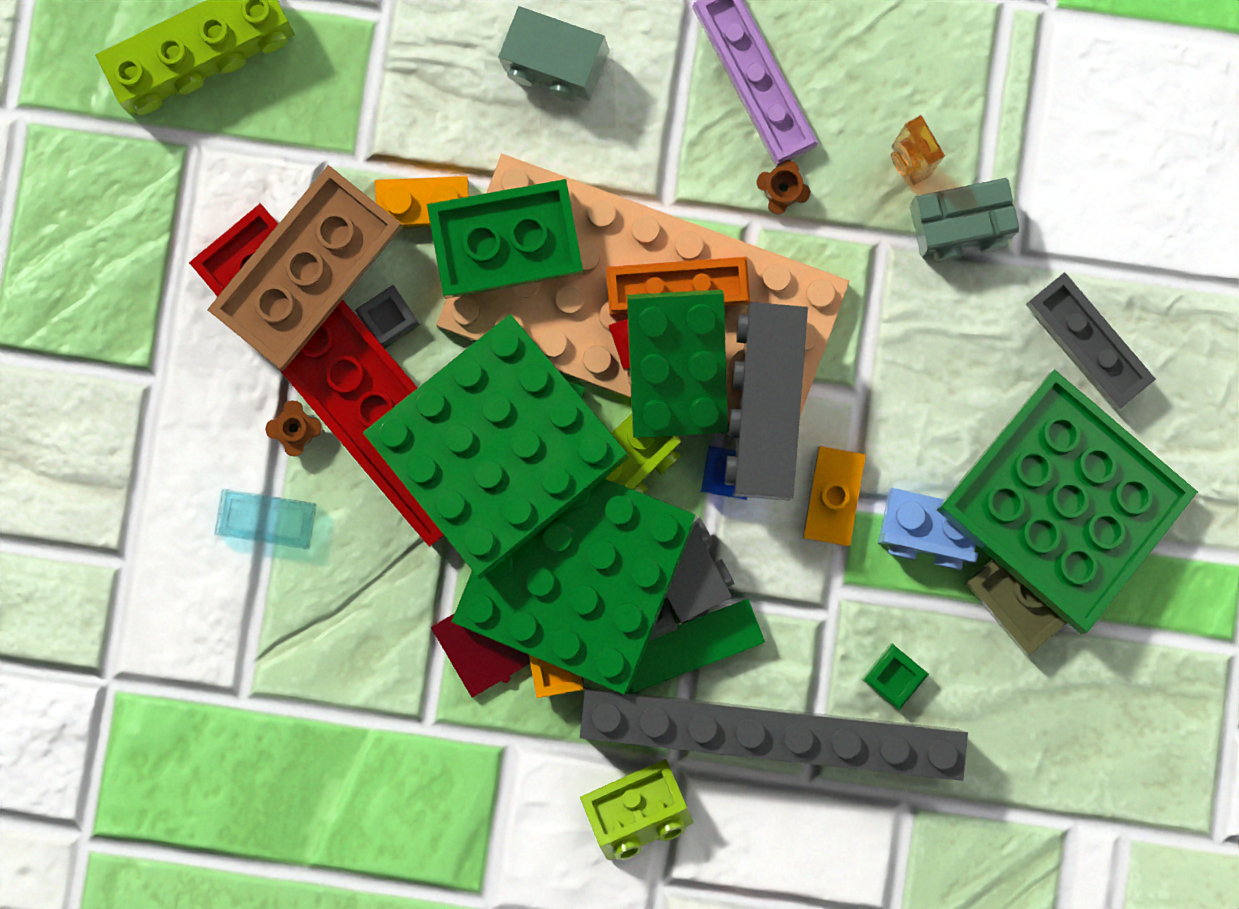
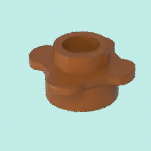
[756,160,811,215]
[265,400,322,457]

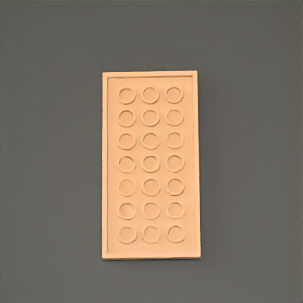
[436,153,850,435]

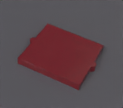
[430,613,530,698]

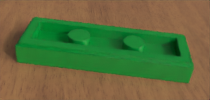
[631,598,766,693]

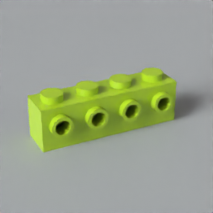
[95,0,295,115]

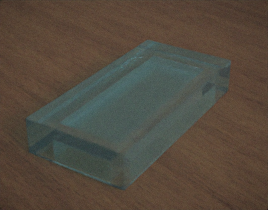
[214,488,317,550]

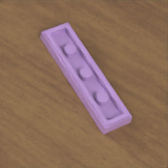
[692,0,818,167]

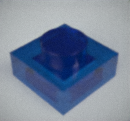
[700,445,748,501]

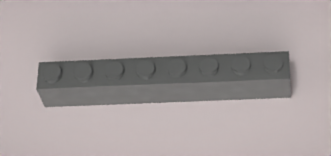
[580,688,968,781]

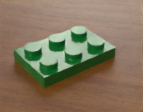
[427,179,584,299]
[627,290,728,438]

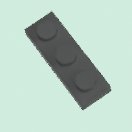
[1026,272,1156,410]

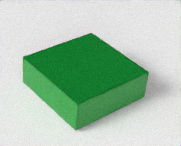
[861,643,929,710]

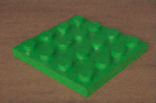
[363,314,630,579]
[936,369,1198,635]
[451,478,698,695]

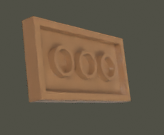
[207,165,403,371]

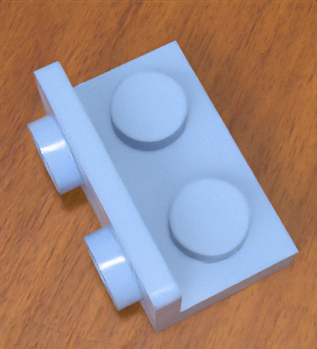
[878,488,978,570]

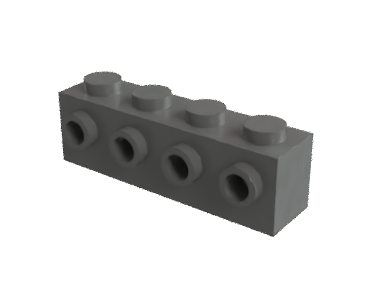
[725,302,808,501]

